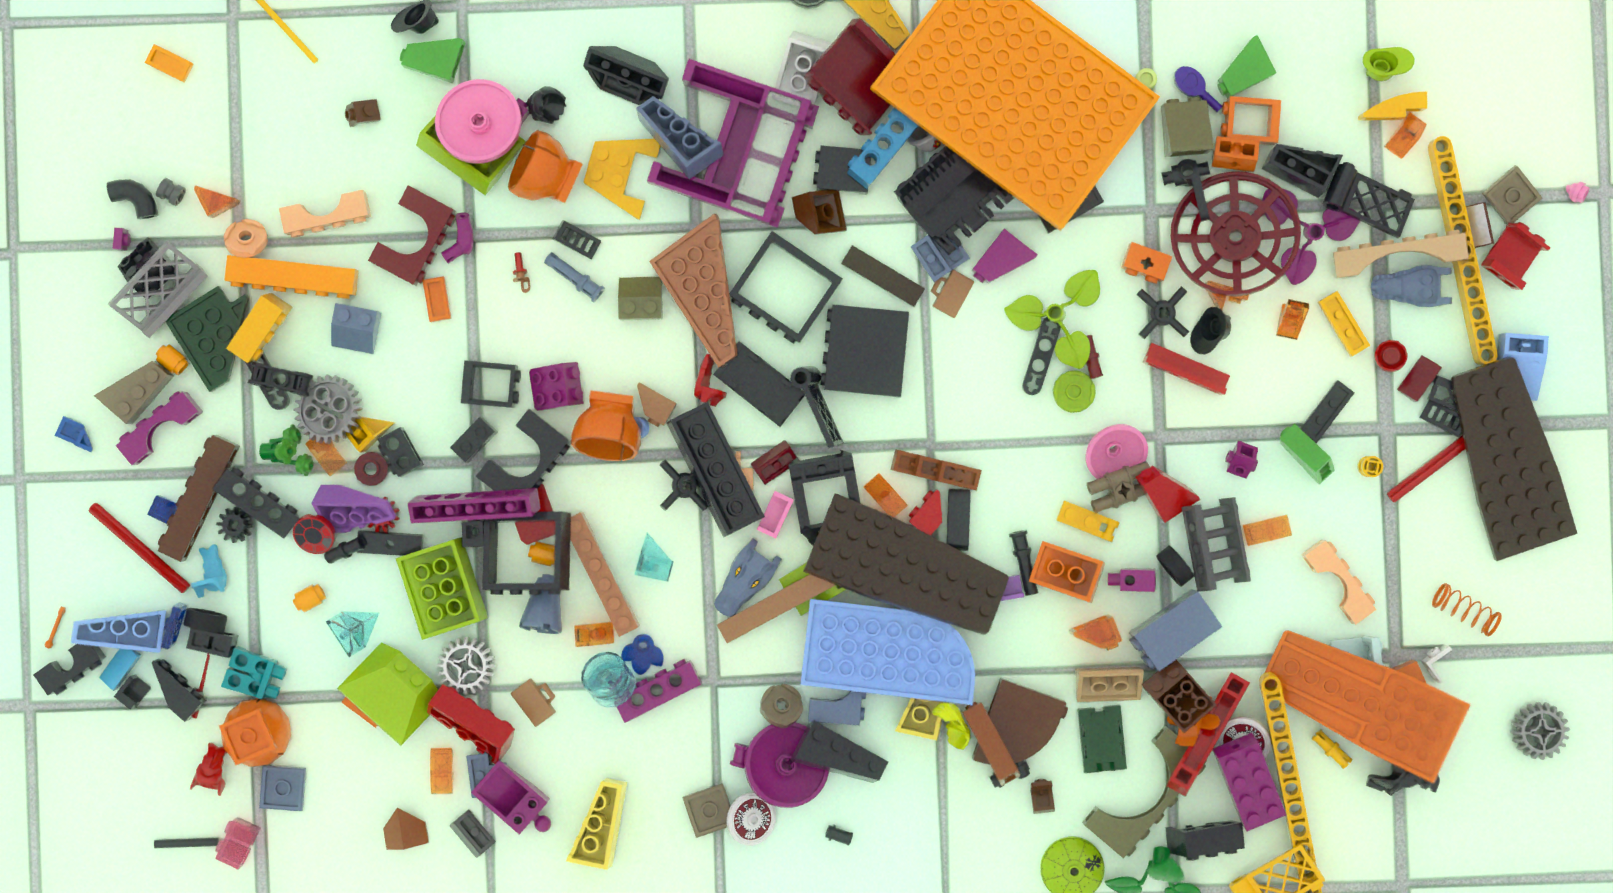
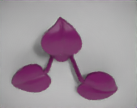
[1262,189,1360,285]

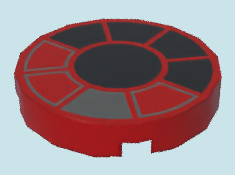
[293,514,336,554]

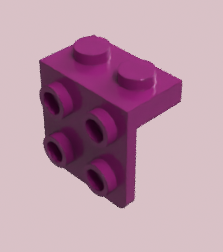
[529,362,584,411]

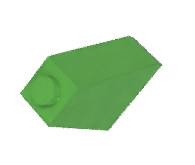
[1217,35,1277,98]
[400,38,466,83]
[1279,423,1335,485]

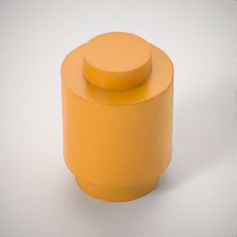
[156,344,189,375]
[528,541,555,567]
[293,584,326,613]

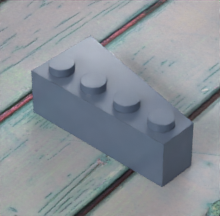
[636,96,723,179]

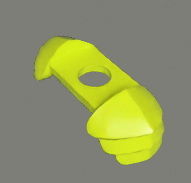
[932,702,971,750]

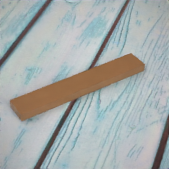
[717,574,835,643]

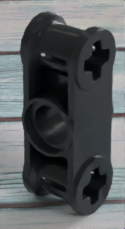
[247,362,313,397]

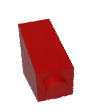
[1135,465,1200,523]

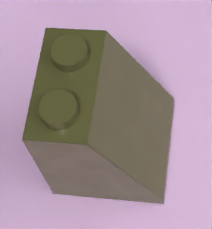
[1161,97,1214,157]

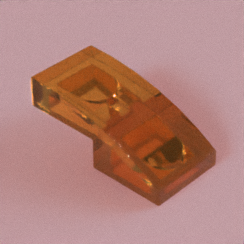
[305,439,348,477]
[1243,514,1292,546]
[430,748,454,794]

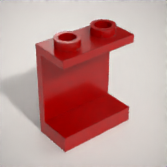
[1481,222,1551,290]

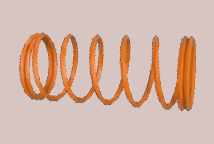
[1432,583,1502,637]

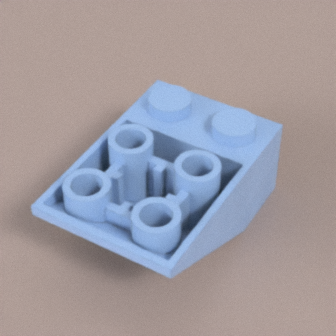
[1497,333,1549,401]

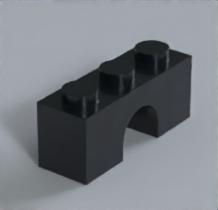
[33,644,106,696]

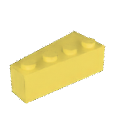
[895,698,946,741]
[566,778,627,870]

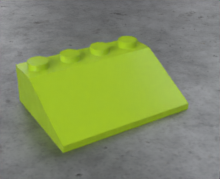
[416,115,526,195]
[395,537,488,640]

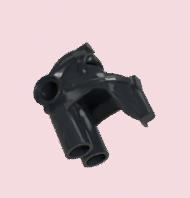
[1366,766,1440,796]

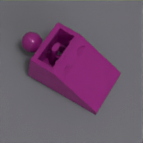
[471,760,551,835]

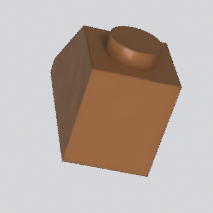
[637,382,677,427]

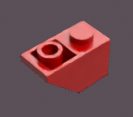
[908,489,942,536]

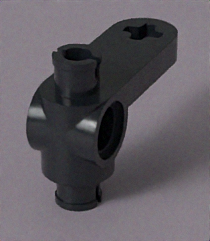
[1161,159,1210,222]

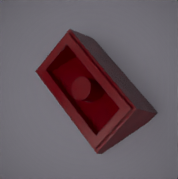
[1397,355,1442,402]
[751,440,800,485]

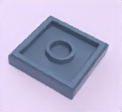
[259,765,306,812]

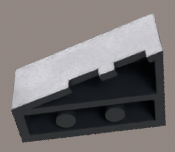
[1262,144,1343,198]

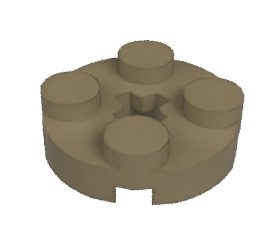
[760,684,803,728]

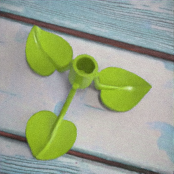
[1004,270,1100,369]

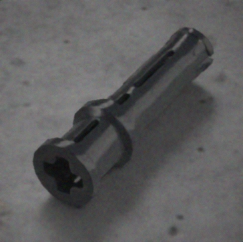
[1009,530,1039,596]

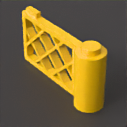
[1228,843,1325,893]

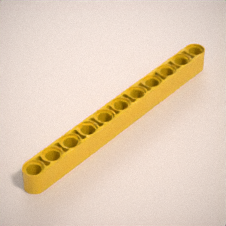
[1428,136,1498,365]
[1259,672,1322,893]

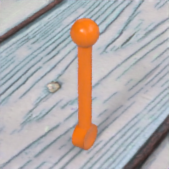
[44,606,66,649]

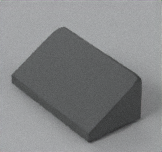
[449,809,496,858]

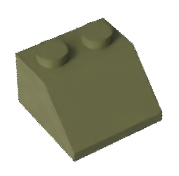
[618,277,663,320]

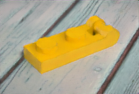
[1056,501,1120,542]

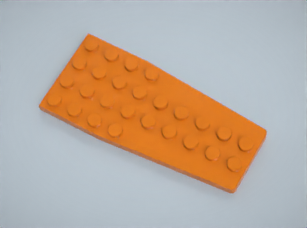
[1259,630,1471,783]

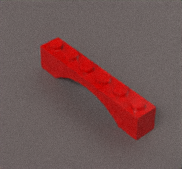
[1167,672,1250,797]

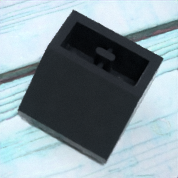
[117,237,175,298]

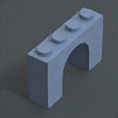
[808,691,866,726]

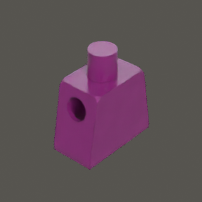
[1108,568,1156,592]

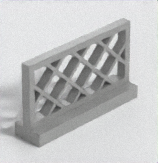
[108,241,208,338]

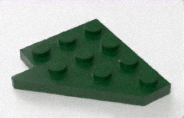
[165,286,249,392]

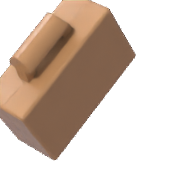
[930,270,974,318]
[510,678,556,727]

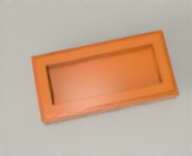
[423,276,451,322]

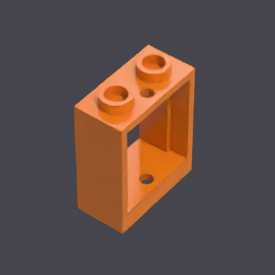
[1220,96,1281,145]

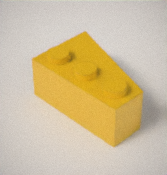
[226,293,293,363]

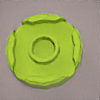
[1053,370,1096,413]

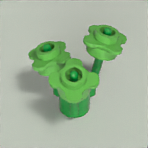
[259,424,313,476]

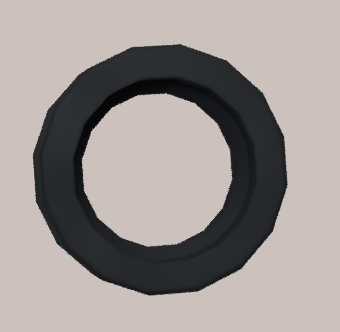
[1156,545,1194,587]
[183,608,227,633]

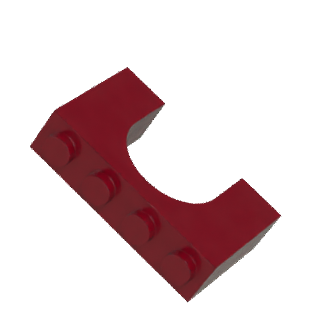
[368,185,456,286]

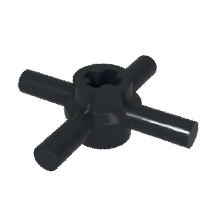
[1136,286,1189,340]
[659,460,708,511]

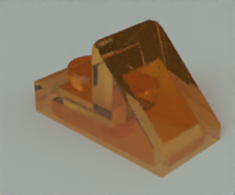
[1205,281,1249,310]
[1276,299,1309,340]
[574,622,614,647]

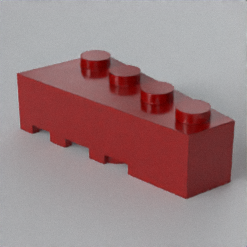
[427,684,515,764]

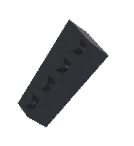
[790,721,889,783]

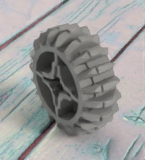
[1510,702,1570,760]

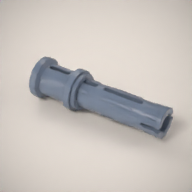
[544,252,605,303]

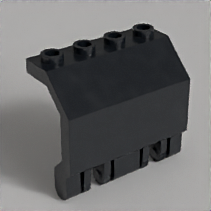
[894,145,1014,255]

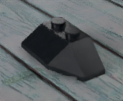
[583,46,669,105]

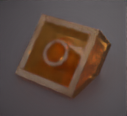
[1068,614,1123,650]

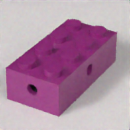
[1213,733,1286,831]

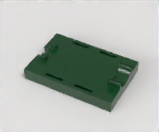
[1077,705,1127,773]

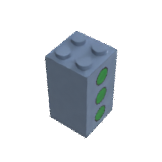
[1129,589,1223,671]

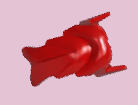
[694,354,727,407]
[190,743,227,796]

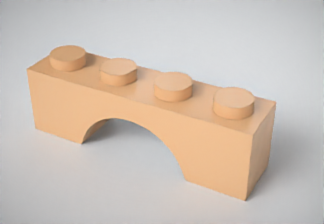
[279,190,372,238]
[1301,540,1377,625]

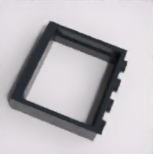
[729,231,843,344]
[482,511,571,595]

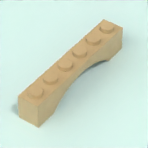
[1333,230,1469,279]

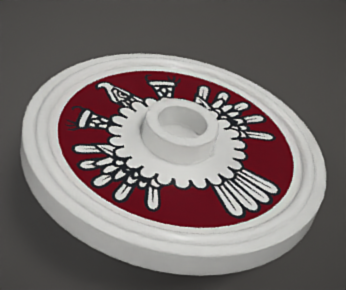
[1217,717,1271,758]
[727,792,776,846]

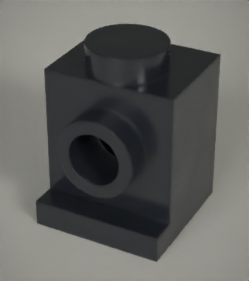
[461,519,484,547]

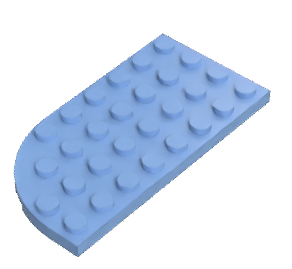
[800,599,975,705]

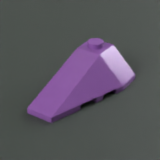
[311,485,396,533]

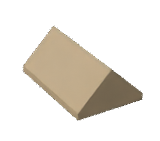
[1075,667,1144,702]

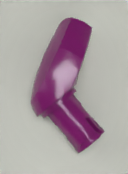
[441,212,473,264]

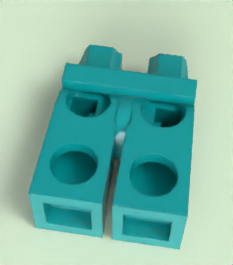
[221,646,287,699]

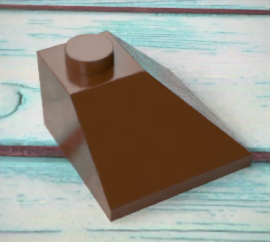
[791,190,847,235]

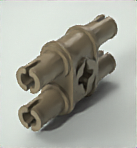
[1086,461,1150,513]

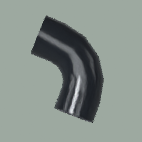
[107,179,159,219]

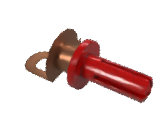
[513,252,530,293]

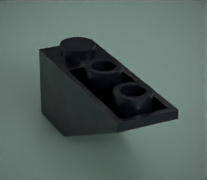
[151,659,207,722]

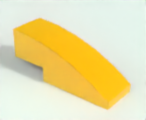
[1358,91,1427,121]

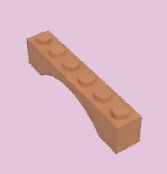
[570,512,640,637]

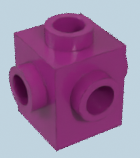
[1225,440,1258,479]

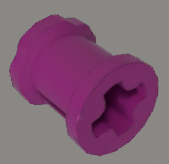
[729,743,748,769]

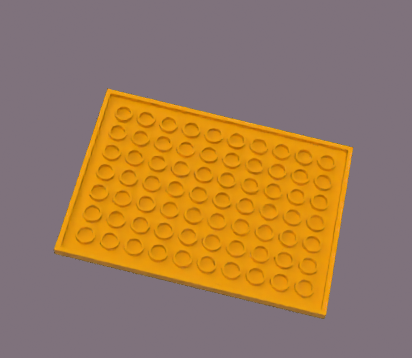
[870,0,1160,231]

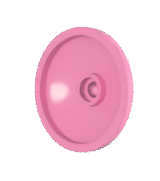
[1085,424,1148,479]

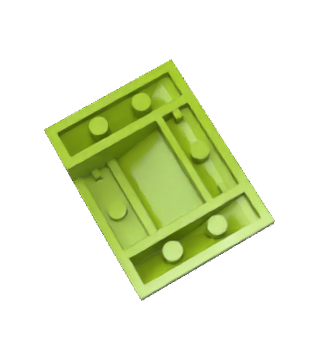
[337,642,438,746]

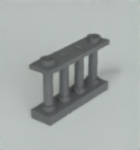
[1182,497,1251,592]

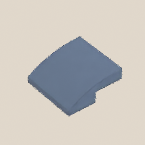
[910,233,970,282]

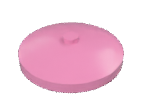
[435,79,522,164]

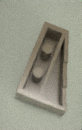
[94,361,174,424]

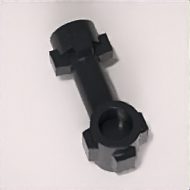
[989,760,1030,788]

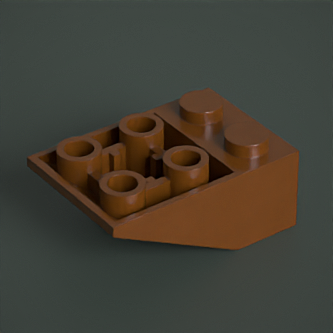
[1142,659,1217,733]

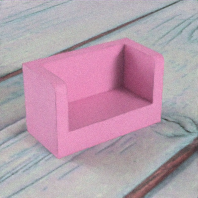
[757,491,794,539]

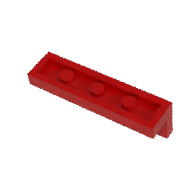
[1142,343,1230,395]

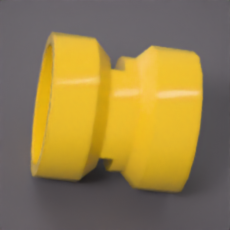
[1357,456,1383,477]

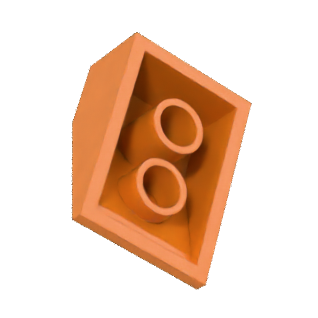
[1029,541,1105,603]

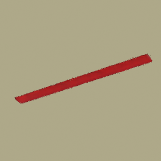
[192,653,210,719]

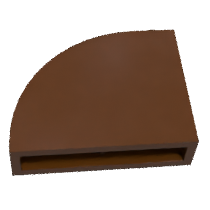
[972,677,1068,765]

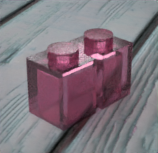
[215,817,261,870]

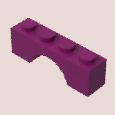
[115,391,203,465]

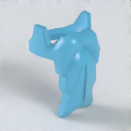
[191,544,227,598]

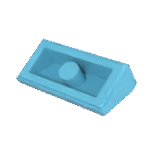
[99,649,142,691]

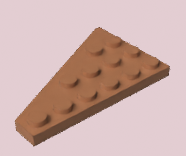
[649,214,738,368]

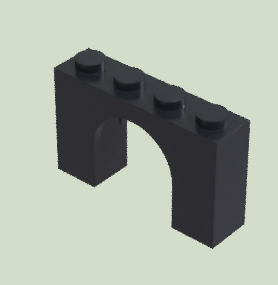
[476,409,571,491]

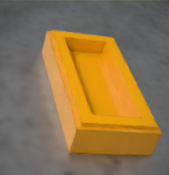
[145,44,194,83]

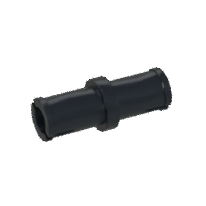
[324,536,366,564]

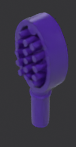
[1174,66,1223,112]

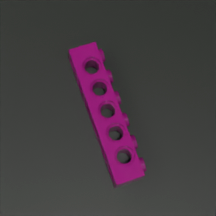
[407,488,540,524]

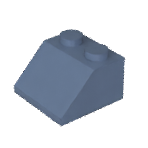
[331,303,382,354]

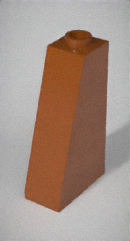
[962,702,1020,786]

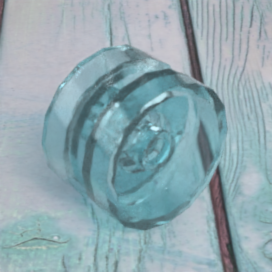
[581,652,636,708]

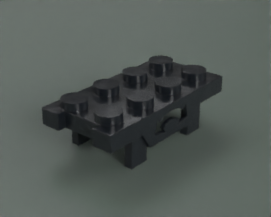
[713,341,805,427]

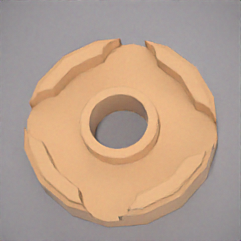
[224,219,268,258]

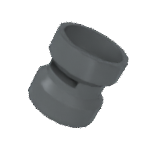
[156,178,186,206]

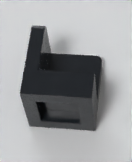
[114,675,151,710]

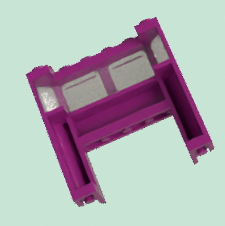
[647,59,819,228]

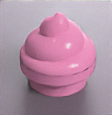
[1566,182,1590,203]

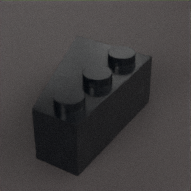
[1165,820,1245,861]

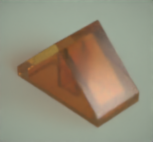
[1384,112,1427,159]
[194,185,240,218]

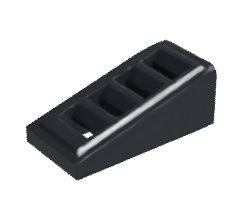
[553,220,601,260]
[1419,400,1462,438]

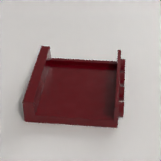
[804,18,896,135]

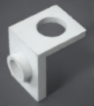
[1421,645,1452,684]

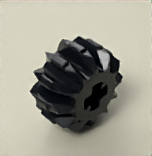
[216,507,254,543]

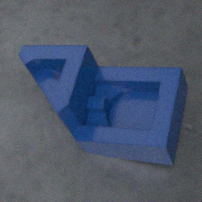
[54,416,93,452]

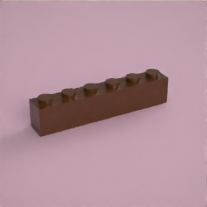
[157,435,240,562]

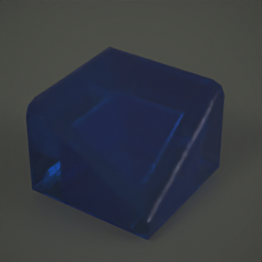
[147,495,178,524]

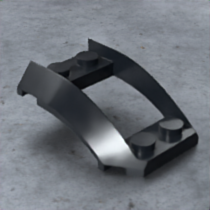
[788,450,860,546]

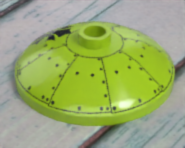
[1040,836,1105,893]

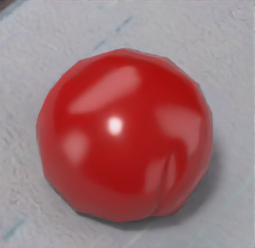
[1374,340,1408,372]

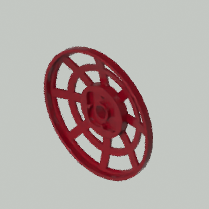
[1170,171,1301,296]

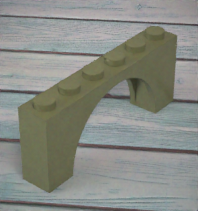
[1082,725,1207,859]

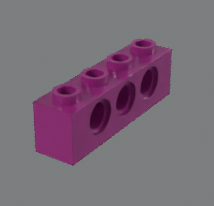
[613,659,702,723]

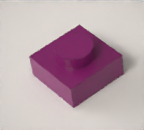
[112,227,131,251]

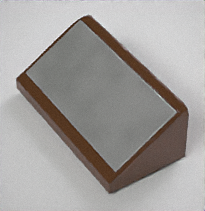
[1466,202,1494,248]

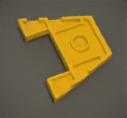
[583,139,661,220]

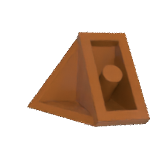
[383,807,429,850]

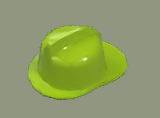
[1363,47,1415,82]

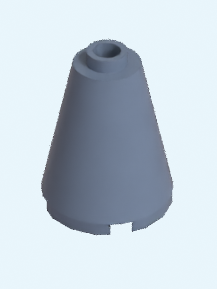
[519,574,562,634]

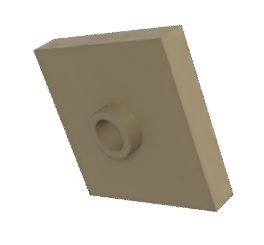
[1482,165,1542,225]
[682,783,731,838]

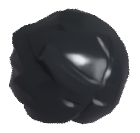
[526,86,566,124]

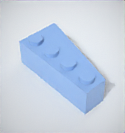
[70,610,166,653]

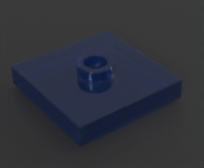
[161,602,187,649]

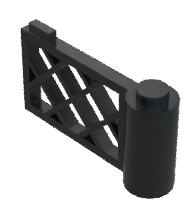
[1322,162,1415,238]
[790,366,844,448]

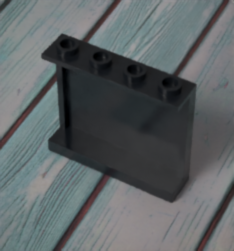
[820,304,909,398]

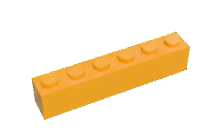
[224,255,359,299]

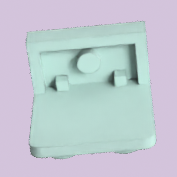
[1329,636,1384,666]

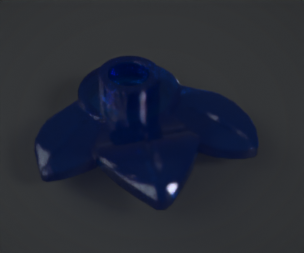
[621,634,664,675]

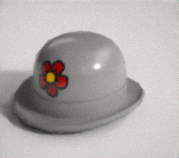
[907,126,942,152]

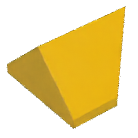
[345,417,395,452]

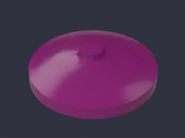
[744,722,829,808]

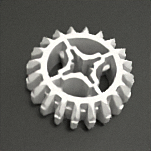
[437,637,495,695]

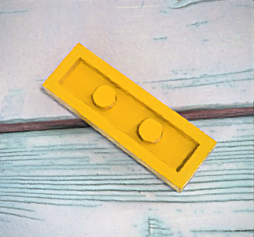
[1318,291,1370,357]

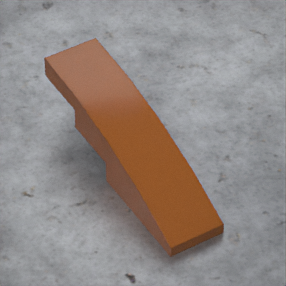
[890,449,982,491]

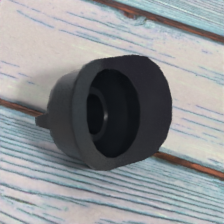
[391,0,439,34]
[1190,307,1231,355]

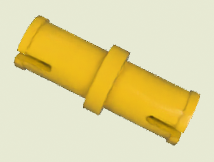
[1312,729,1353,769]

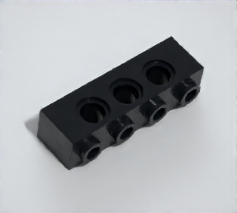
[212,466,299,539]

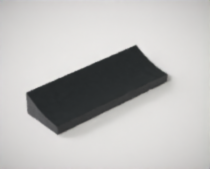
[667,402,765,537]

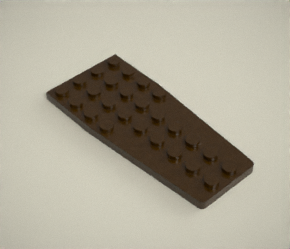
[1451,357,1578,561]
[803,493,1009,635]

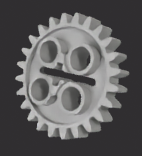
[293,374,363,444]

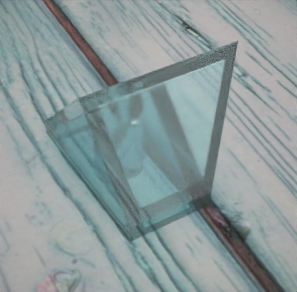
[634,532,674,582]
[326,612,379,657]

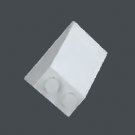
[772,31,832,105]

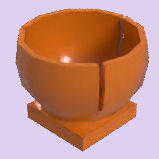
[508,130,583,203]
[571,390,641,461]
[219,698,292,767]

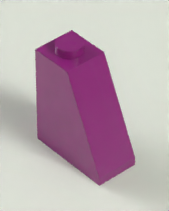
[971,228,1038,284]

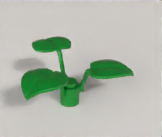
[1104,846,1201,893]

